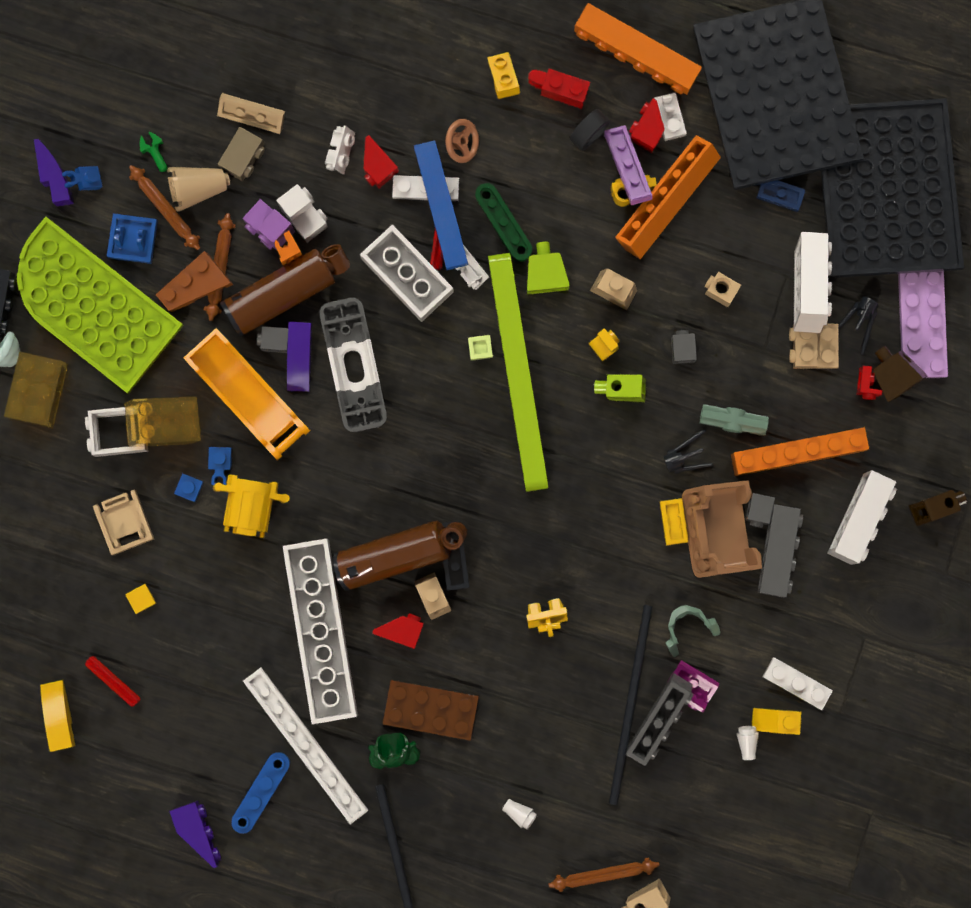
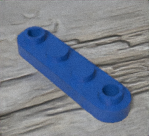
[232,752,290,833]

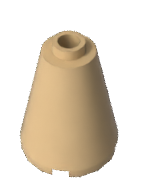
[167,167,230,211]

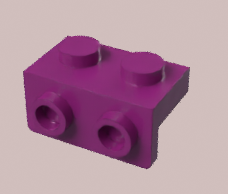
[667,660,720,712]

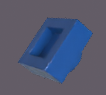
[174,473,204,502]

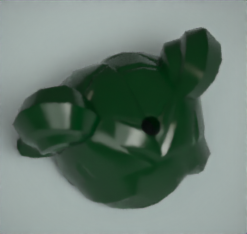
[368,733,420,769]

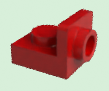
[856,366,882,400]

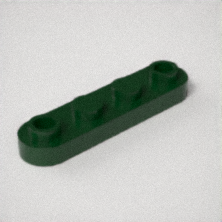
[475,183,532,262]

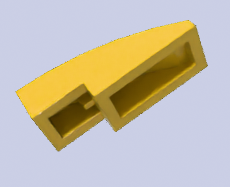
[40,680,75,752]

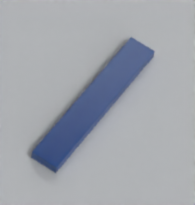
[414,141,468,270]

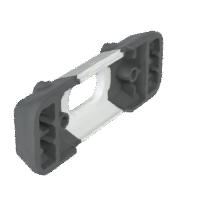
[320,298,387,432]

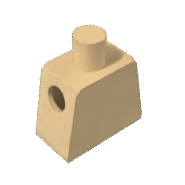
[590,269,637,310]
[414,572,451,620]
[622,878,671,908]

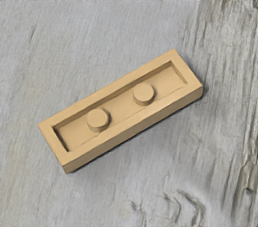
[217,93,285,134]

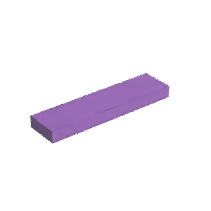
[605,125,652,205]

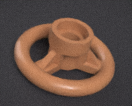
[446,119,479,163]

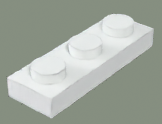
[392,175,459,201]
[762,657,833,710]

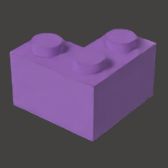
[243,199,295,250]

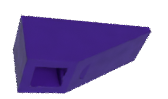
[170,801,221,868]

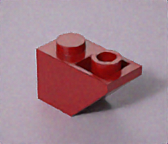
[629,98,665,153]

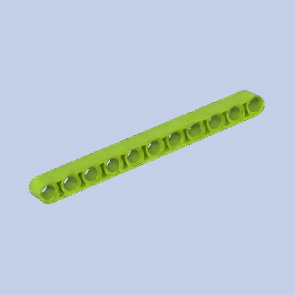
[488,253,548,492]

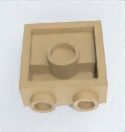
[789,324,839,369]

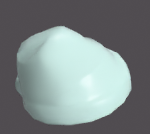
[0,331,21,367]

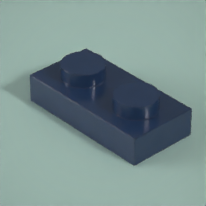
[756,180,805,212]

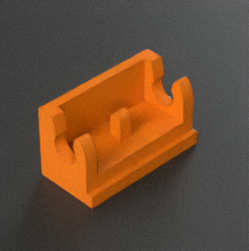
[275,231,303,266]

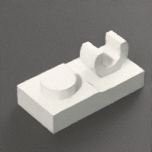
[654,92,687,141]

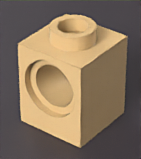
[704,272,741,307]

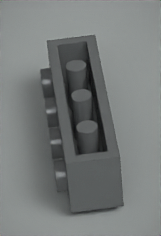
[757,504,803,598]
[626,673,694,766]

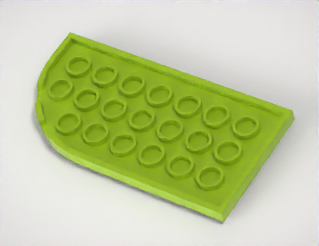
[17,217,184,394]

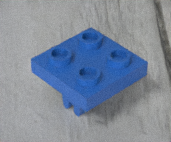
[107,214,158,264]

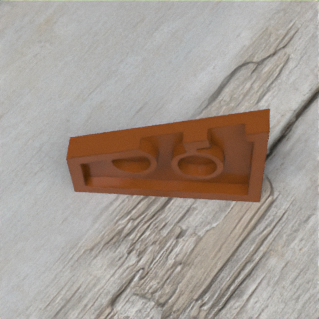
[156,251,233,312]

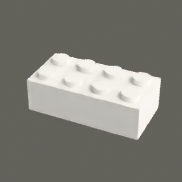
[360,225,453,322]
[794,232,832,333]
[827,470,897,565]

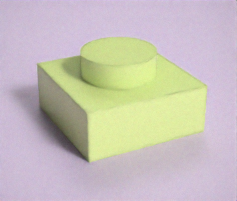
[468,335,493,360]

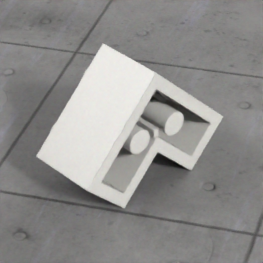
[276,184,328,243]

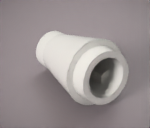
[736,726,759,760]
[502,799,537,829]

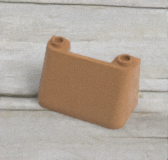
[682,480,762,578]

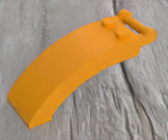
[183,328,310,461]

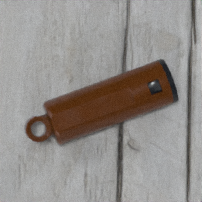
[220,244,350,337]
[333,521,468,591]

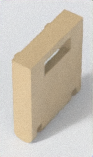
[93,490,154,555]

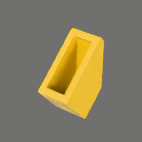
[752,708,801,735]

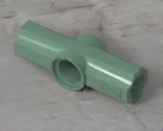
[699,404,769,436]

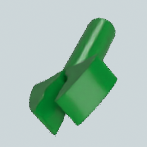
[140,132,168,172]

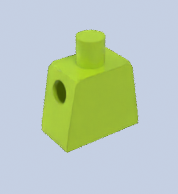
[527,242,569,295]
[594,375,646,402]

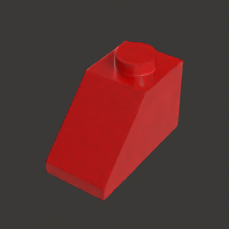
[364,135,399,189]
[372,614,424,649]

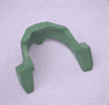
[666,605,720,657]

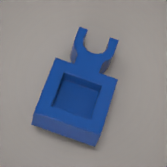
[62,166,102,191]
[208,447,232,485]

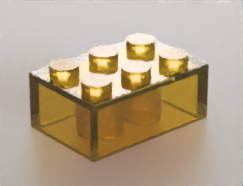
[4,352,68,429]
[124,397,201,447]

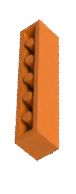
[574,3,702,95]
[615,135,721,259]
[731,427,869,476]

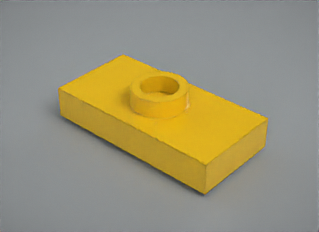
[659,498,689,546]

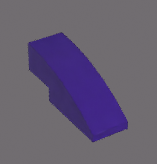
[34,139,74,207]
[287,322,312,392]

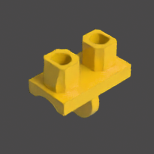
[526,598,568,637]

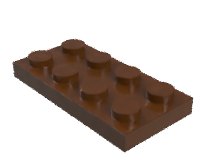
[383,680,479,741]

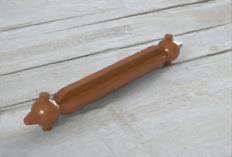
[129,165,200,250]
[204,213,235,321]
[549,858,659,892]

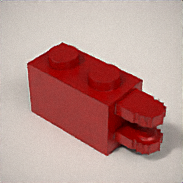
[528,69,590,109]

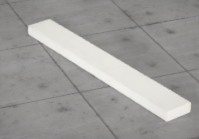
[243,667,368,824]

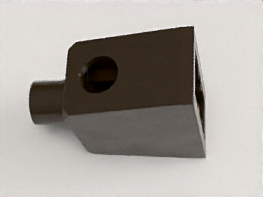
[873,346,928,402]
[909,490,967,526]

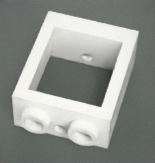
[85,405,148,457]

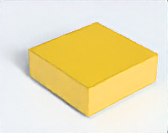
[125,584,156,614]

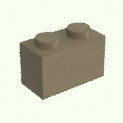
[218,127,265,182]

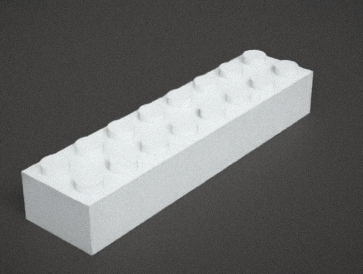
[283,539,358,724]

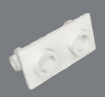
[325,126,355,174]
[456,245,489,289]

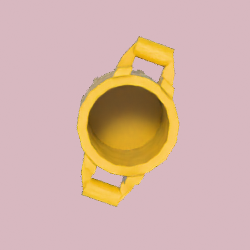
[213,475,289,538]

